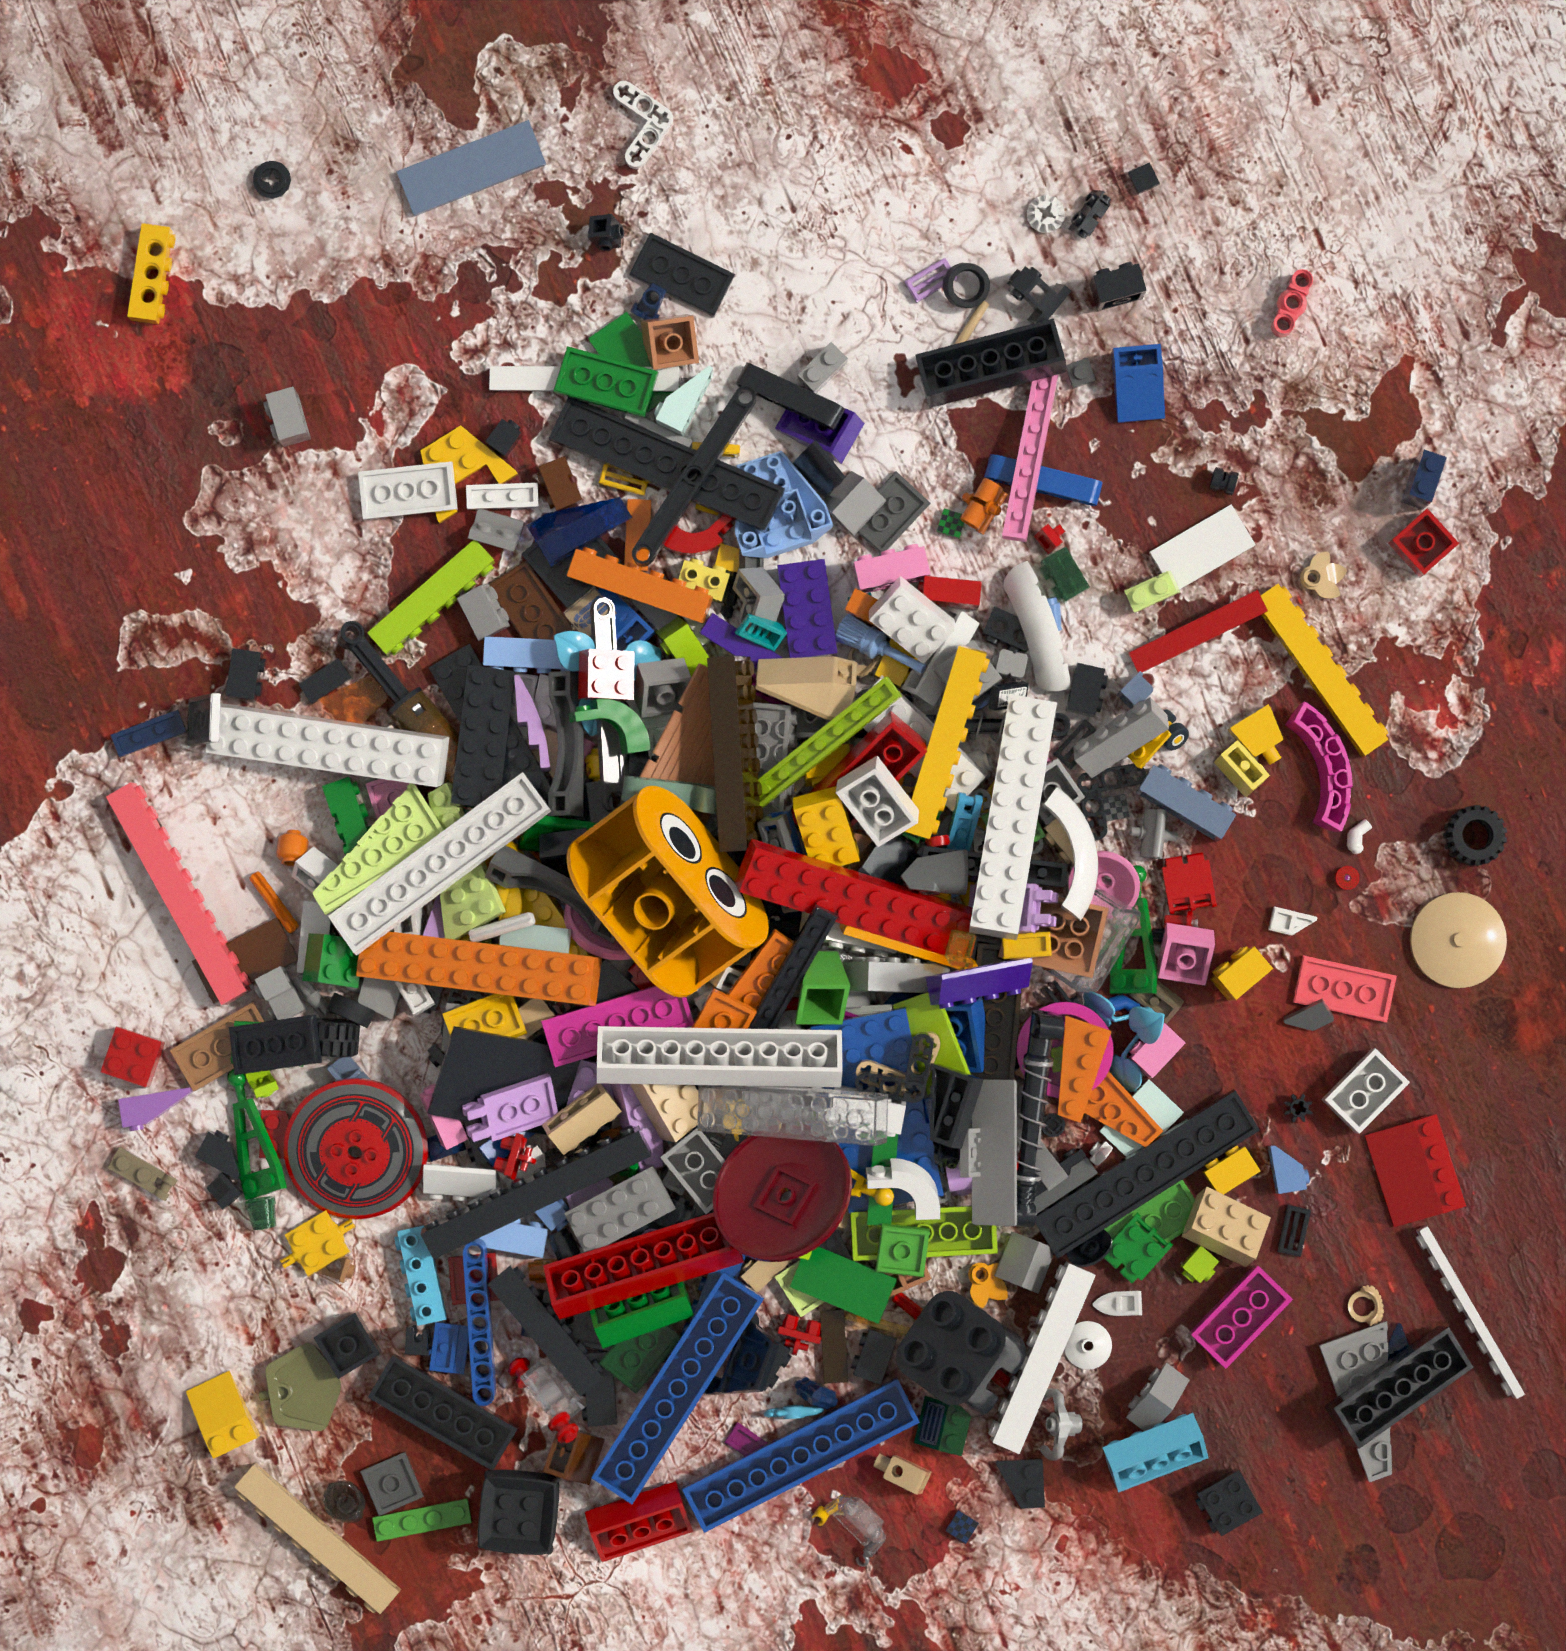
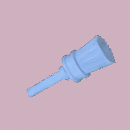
[835,614,926,673]

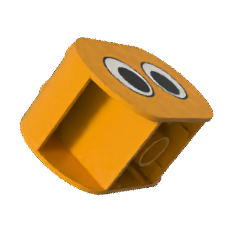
[567,786,769,998]

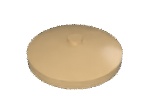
[1410,892,1507,988]

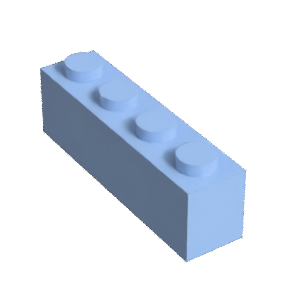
[483,637,575,674]
[459,1208,549,1258]

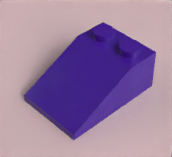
[775,408,865,464]

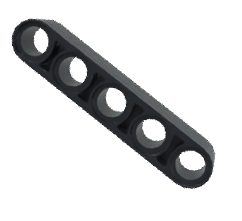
[735,362,846,431]

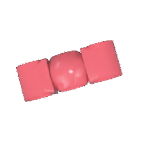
[1271,269,1313,338]

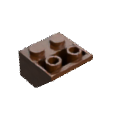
[543,1430,605,1485]

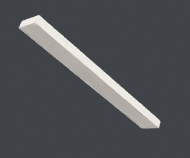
[489,366,680,392]

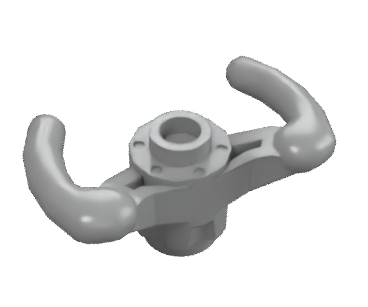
[1040,1388,1083,1461]

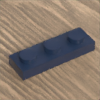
[111,710,187,758]

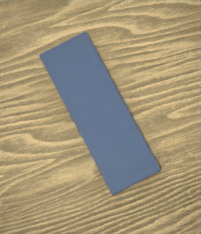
[396,120,546,217]

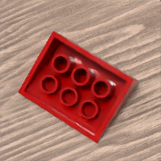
[1364,1114,1466,1227]

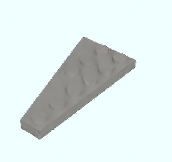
[1319,1321,1392,1482]

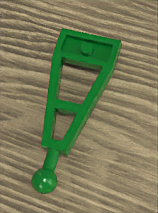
[1110,865,1157,994]
[227,1069,287,1200]

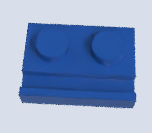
[429,1322,469,1375]

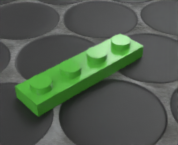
[373,1498,472,1542]

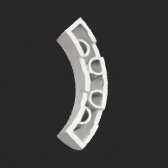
[1003,561,1071,691]
[1043,787,1098,921]

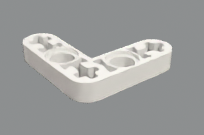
[613,81,673,169]

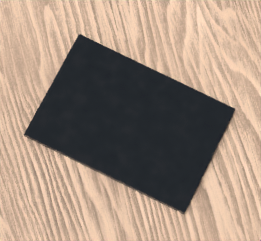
[427,1026,581,1135]

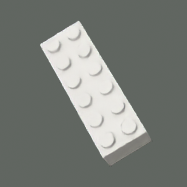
[863,675,987,812]

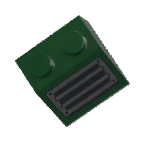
[914,1396,971,1456]

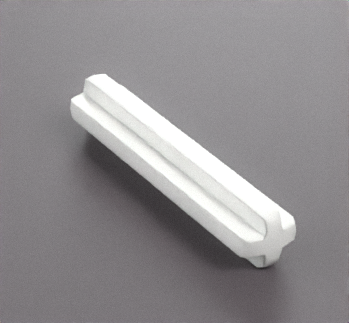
[469,912,535,942]

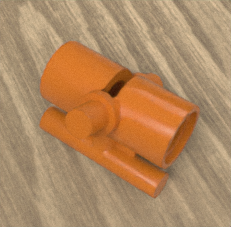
[960,478,1008,535]

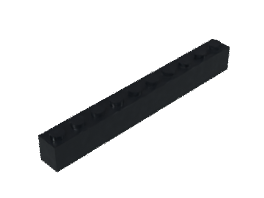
[420,1125,651,1260]

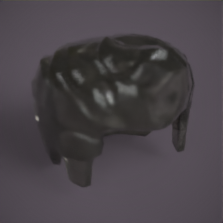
[322,1480,366,1524]

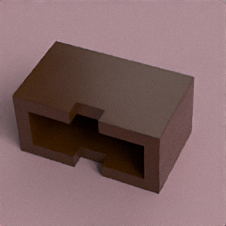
[536,456,584,513]

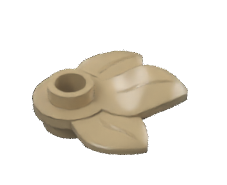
[1300,552,1347,599]

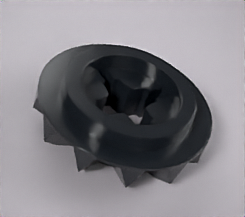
[253,161,291,199]

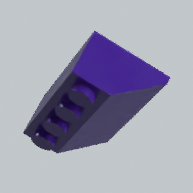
[926,958,1033,1009]

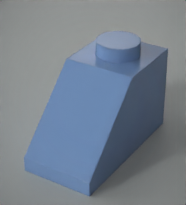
[1268,1145,1310,1194]

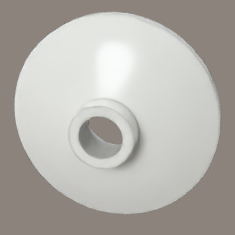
[1064,1321,1112,1369]

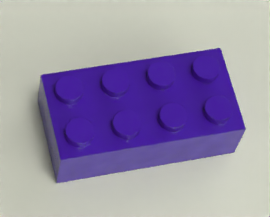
[777,559,838,658]

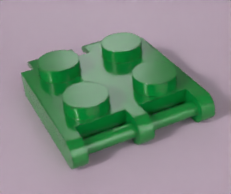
[1104,1212,1173,1283]

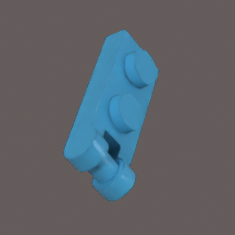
[944,792,983,852]

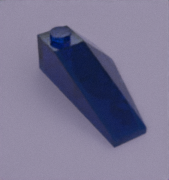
[526,497,632,566]

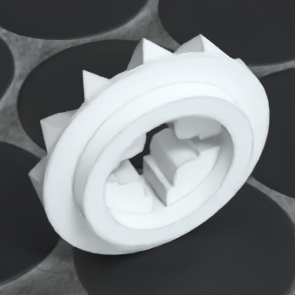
[1027,195,1065,233]

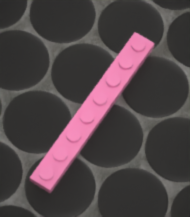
[1002,374,1059,542]

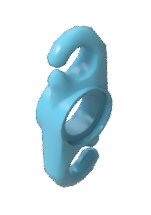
[763,1405,824,1419]

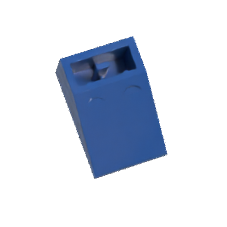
[1111,344,1165,423]
[575,588,655,651]

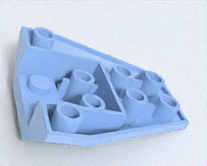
[735,451,833,558]

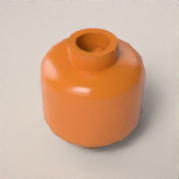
[276,830,309,867]

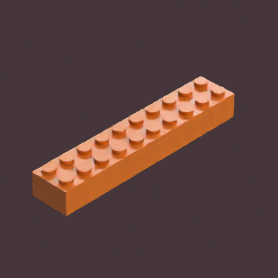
[356,931,602,1006]

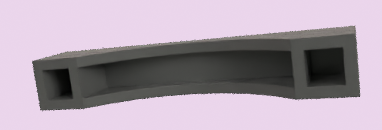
[548,671,584,818]
[485,845,616,943]

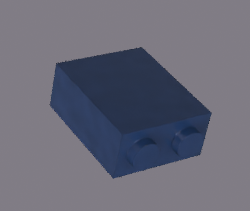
[1401,449,1447,510]

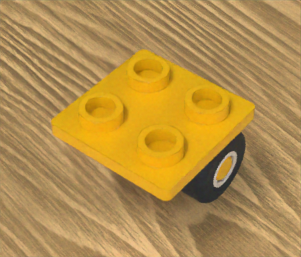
[1127,709,1189,769]

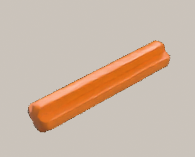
[249,871,299,933]

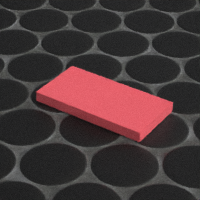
[1293,956,1397,1023]

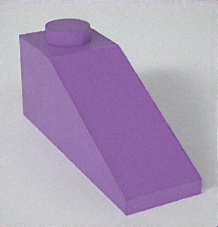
[118,1087,193,1131]

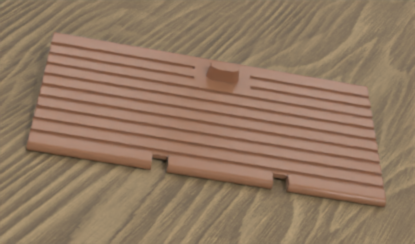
[639,663,769,826]

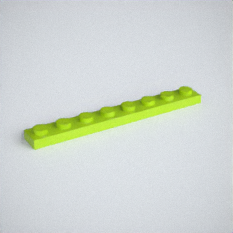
[758,677,902,808]

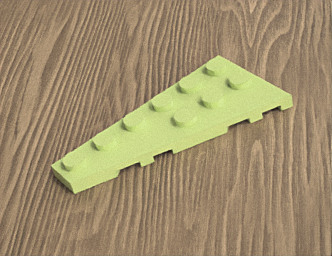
[312,783,444,915]
[428,783,506,940]

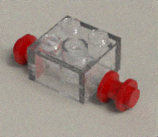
[508,1357,585,1443]

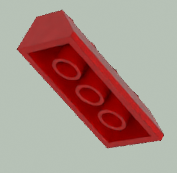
[585,1481,693,1562]

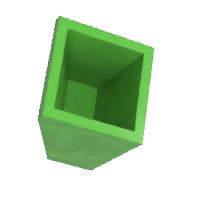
[795,951,850,1025]

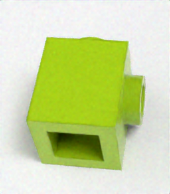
[1180,1245,1219,1283]

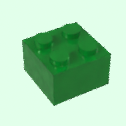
[302,933,360,988]

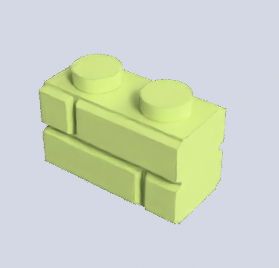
[1125,571,1180,612]

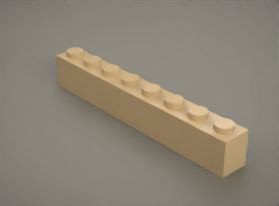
[235,1463,401,1614]

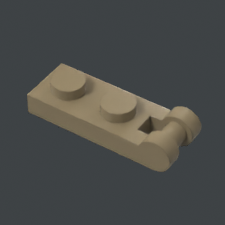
[108,1147,178,1201]

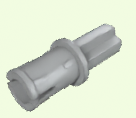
[293,973,329,1018]

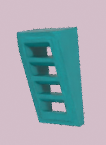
[735,614,787,651]

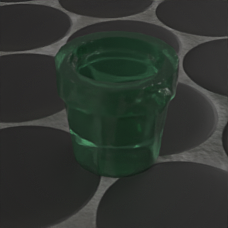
[244,1196,277,1230]

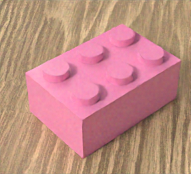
[853,544,930,593]

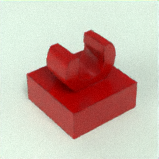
[1034,524,1066,555]

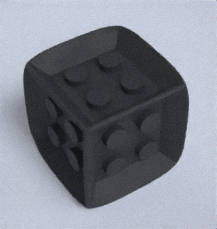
[477,1469,560,1555]

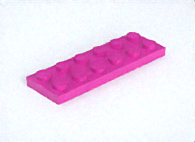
[541,985,694,1067]

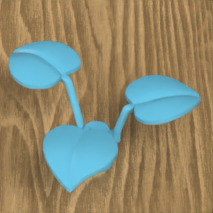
[554,631,662,736]
[1083,991,1165,1092]

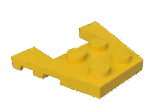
[420,425,518,523]

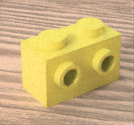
[678,558,730,604]
[1214,740,1270,798]

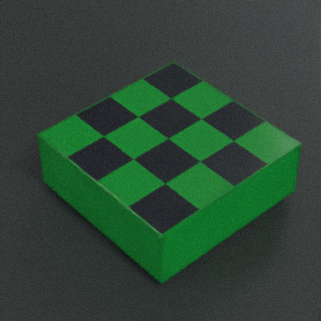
[937,508,964,539]

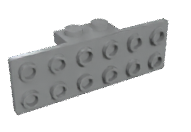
[958,1079,1017,1226]

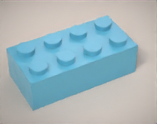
[1103,1413,1208,1492]

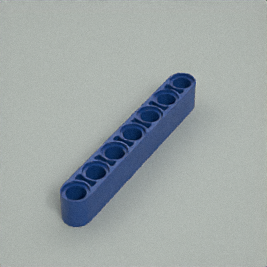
[463,1238,496,1406]

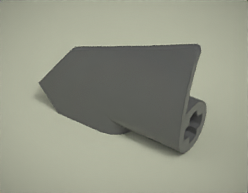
[900,849,968,896]

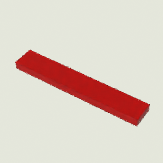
[1129,590,1268,673]

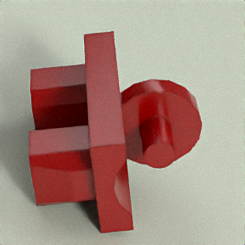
[494,1133,537,1180]
[778,1314,821,1356]

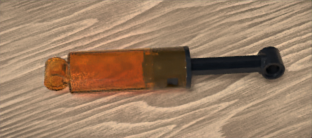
[337,621,459,785]

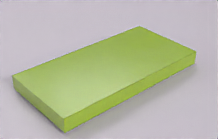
[893,992,971,1094]

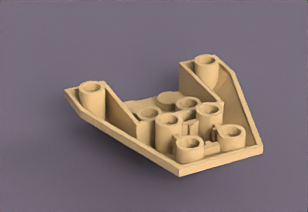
[755,656,857,721]

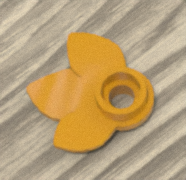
[968,1263,1008,1308]

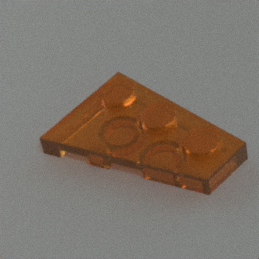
[318,675,389,724]

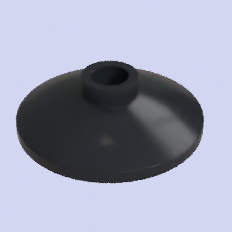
[1067,1230,1112,1267]

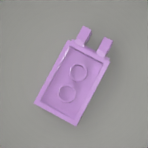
[969,884,1058,934]
[462,1073,558,1142]

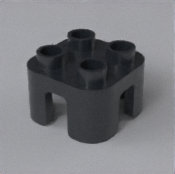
[896,1291,1026,1417]

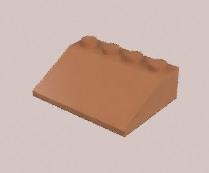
[998,896,1109,979]

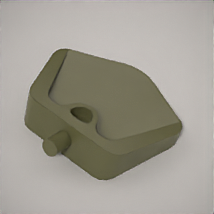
[259,1343,341,1431]

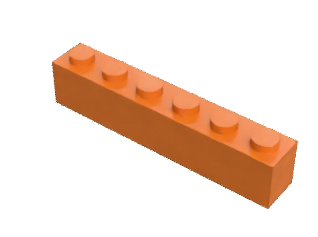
[567,547,713,624]

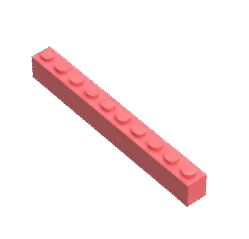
[106,782,251,1005]

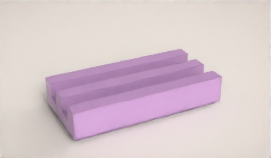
[904,258,957,303]

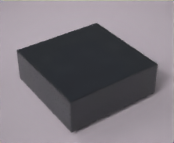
[1128,162,1160,195]

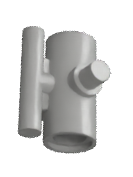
[1129,809,1178,859]

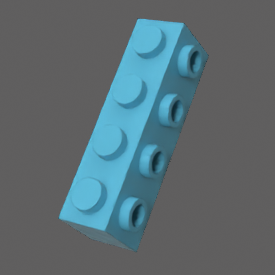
[394,1225,447,1326]

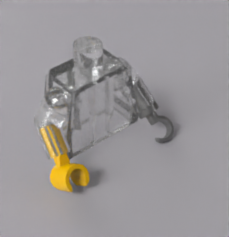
[812,1495,886,1567]

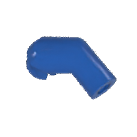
[1108,995,1140,1012]

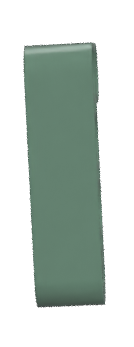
[621,776,717,814]

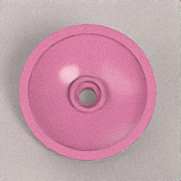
[1068,851,1140,919]

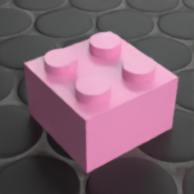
[1157,923,1215,985]
[1128,1023,1185,1078]

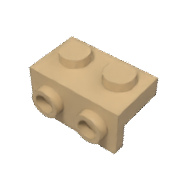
[741,1259,791,1292]

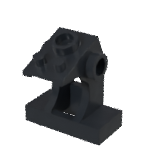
[1007,266,1071,324]

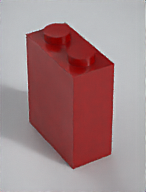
[917,576,982,610]

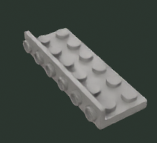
[753,702,799,818]

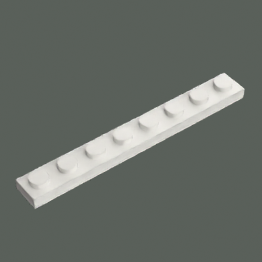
[1416,1226,1525,1399]

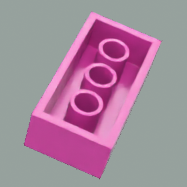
[1189,1265,1293,1369]

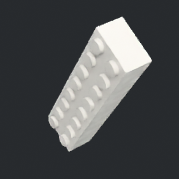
[988,1262,1096,1454]

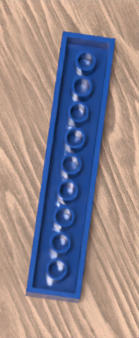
[592,1271,765,1504]
[682,1377,920,1533]

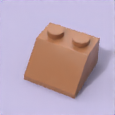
[641,314,699,370]

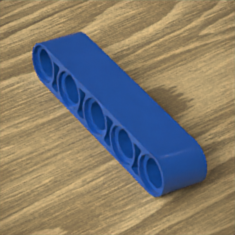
[984,454,1103,506]

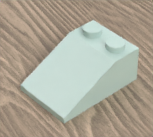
[654,366,713,436]

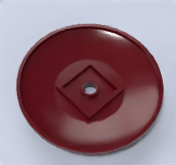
[713,1123,852,1262]

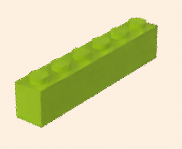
[367,540,495,656]

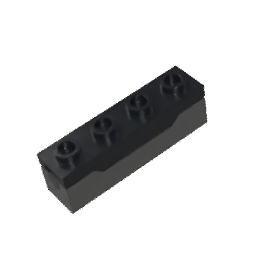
[1032,1148,1097,1214]

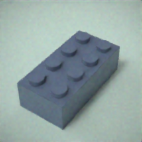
[1135,764,1236,842]

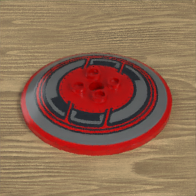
[283,1078,428,1219]

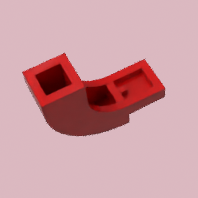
[663,515,734,556]

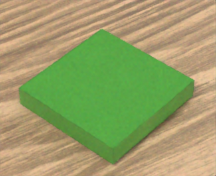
[875,1223,930,1277]

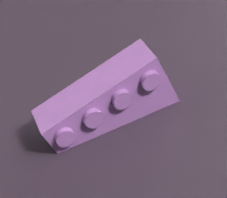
[611,1084,663,1172]

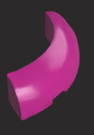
[1285,701,1353,832]

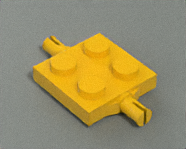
[280,1210,356,1277]

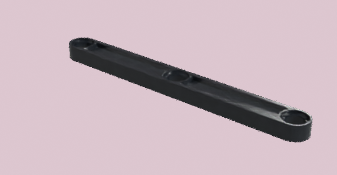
[632,386,756,567]

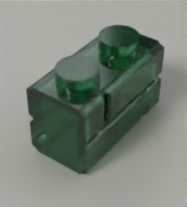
[1039,547,1090,604]

